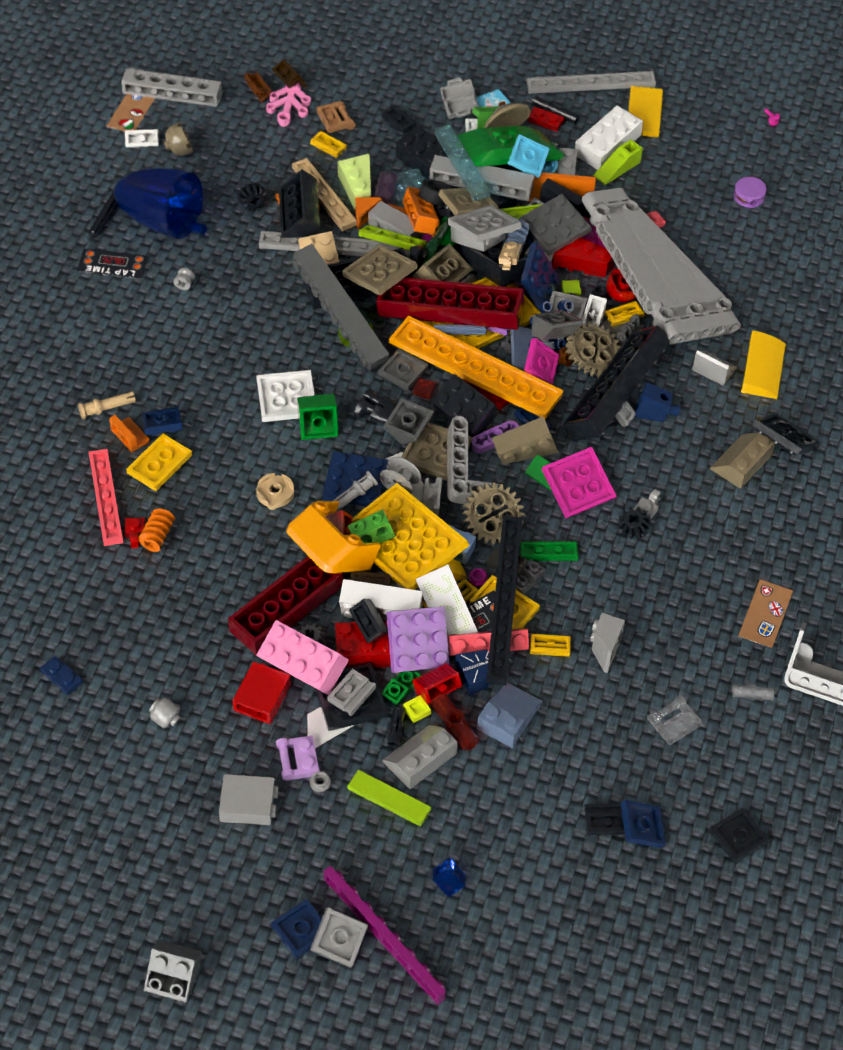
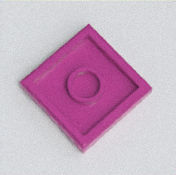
[524,338,559,385]

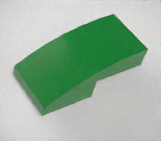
[381,670,422,706]

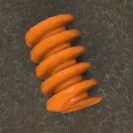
[139,508,175,552]

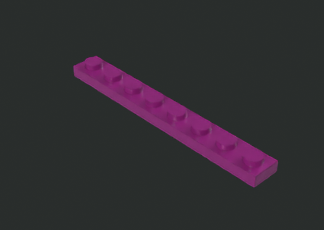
[324,866,445,1005]

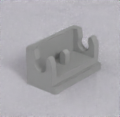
[421,477,442,517]

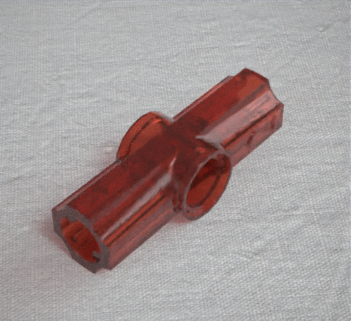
[431,693,479,751]

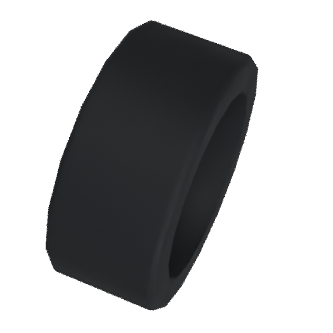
[419,179,452,205]

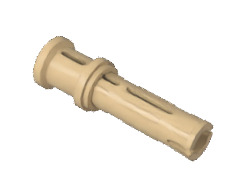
[78,391,135,419]

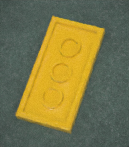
[628,86,663,138]

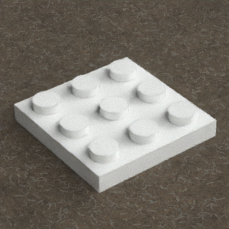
[256,370,314,422]

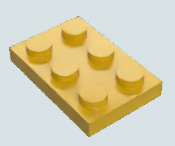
[126,434,192,491]
[469,575,540,629]

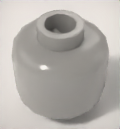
[149,697,181,728]

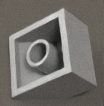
[590,613,625,673]

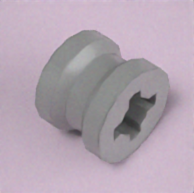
[174,268,195,290]

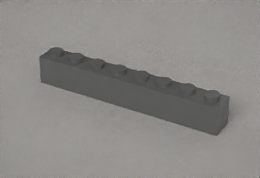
[292,243,389,372]

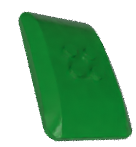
[450,126,564,166]

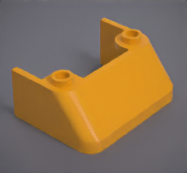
[286,501,381,573]

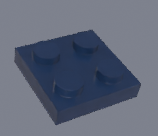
[142,407,182,436]
[620,800,666,848]
[271,899,322,959]

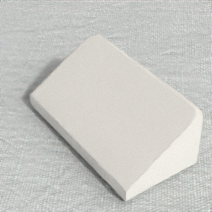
[125,129,159,147]

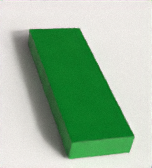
[519,541,578,561]

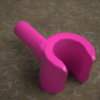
[764,108,780,126]

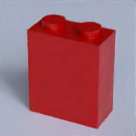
[232,662,291,724]

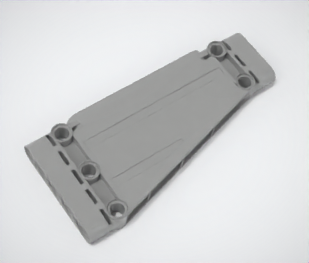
[582,188,741,344]

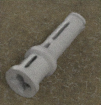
[333,471,378,512]

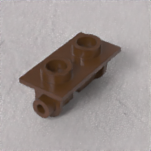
[244,71,272,103]

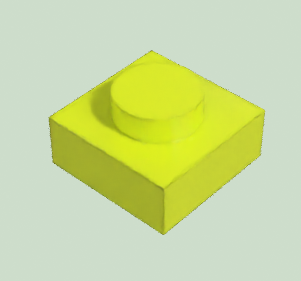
[403,695,431,723]

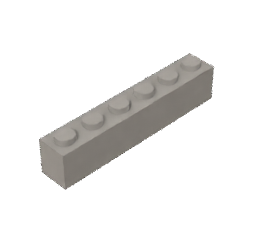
[430,155,534,201]

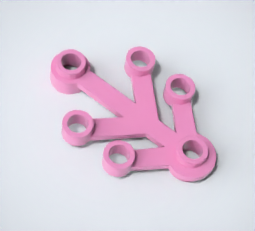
[266,81,311,127]

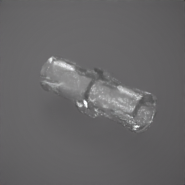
[732,684,774,701]

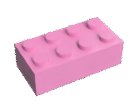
[256,620,349,695]

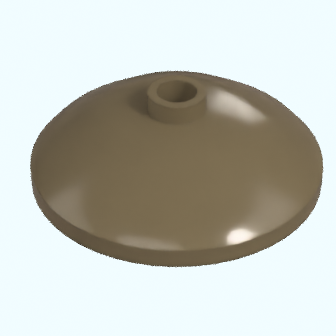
[484,103,530,128]

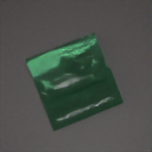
[424,218,450,263]

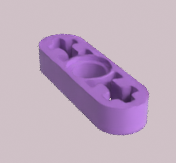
[471,421,519,454]

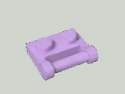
[276,735,319,781]

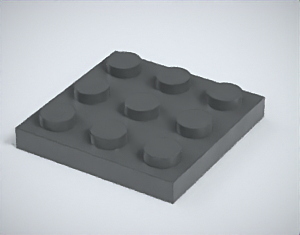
[519,194,591,256]

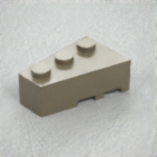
[492,417,559,465]

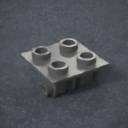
[599,313,644,346]

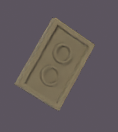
[439,187,499,216]

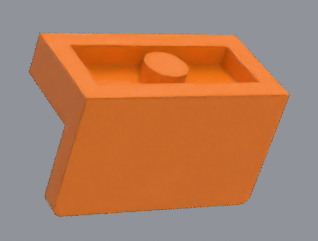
[109,415,150,453]

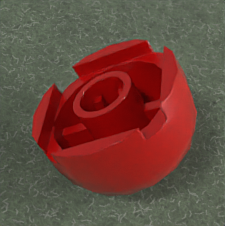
[606,268,636,303]

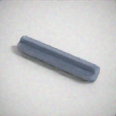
[433,324,486,335]

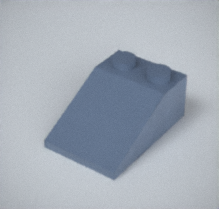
[477,683,542,748]

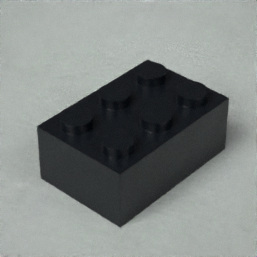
[431,374,499,438]

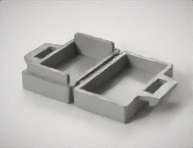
[440,77,479,119]

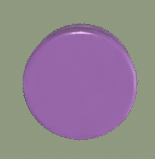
[734,177,766,208]

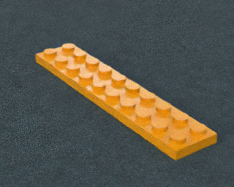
[389,316,564,419]

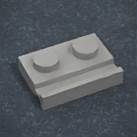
[328,669,376,716]

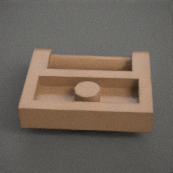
[317,101,356,133]

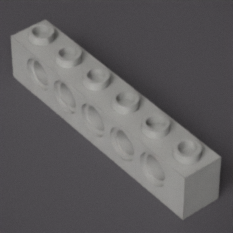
[122,68,222,107]

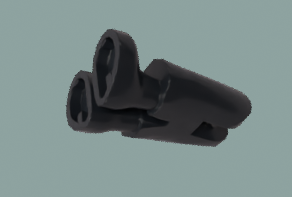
[354,388,397,425]

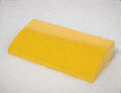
[741,330,786,399]

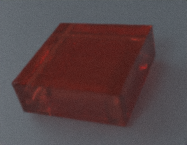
[413,378,436,400]

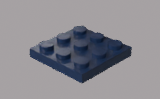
[521,242,560,313]
[322,451,388,507]

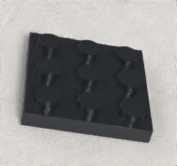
[752,414,820,455]
[315,662,388,731]

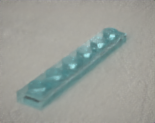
[434,125,490,201]

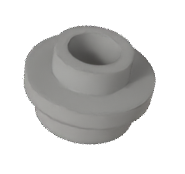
[310,771,331,792]

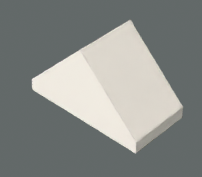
[582,294,607,328]

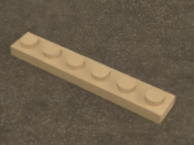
[292,158,357,231]

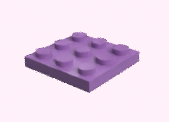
[387,606,450,673]

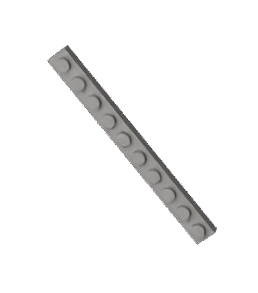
[259,231,432,262]

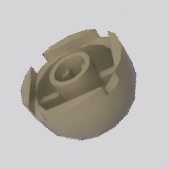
[164,122,194,156]

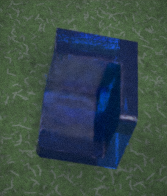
[432,857,466,897]

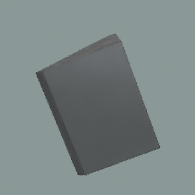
[384,398,434,445]

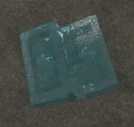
[386,169,424,205]

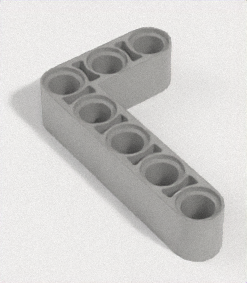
[447,416,504,507]

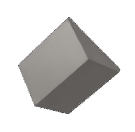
[692,350,737,386]

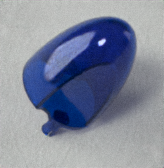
[114,168,207,239]

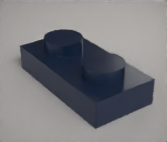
[40,655,83,696]

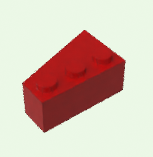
[552,237,614,278]

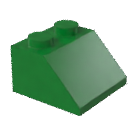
[297,394,338,440]

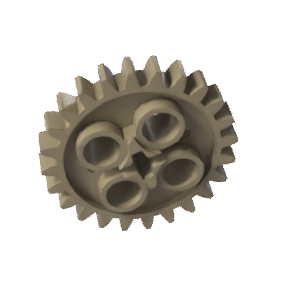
[565,322,621,377]
[462,482,525,545]

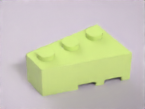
[338,154,371,209]

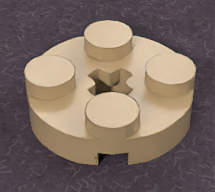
[256,473,294,510]

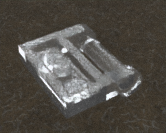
[647,695,702,745]

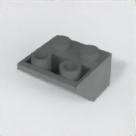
[144,940,202,1002]

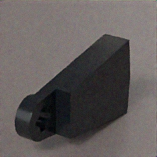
[540,178,591,218]

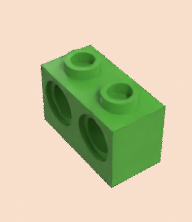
[348,509,395,543]

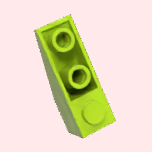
[594,139,643,185]

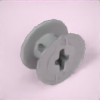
[380,457,421,494]

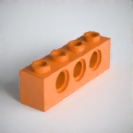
[403,186,440,235]

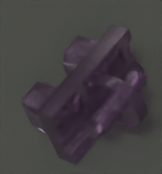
[373,170,398,205]

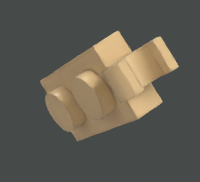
[499,241,522,270]

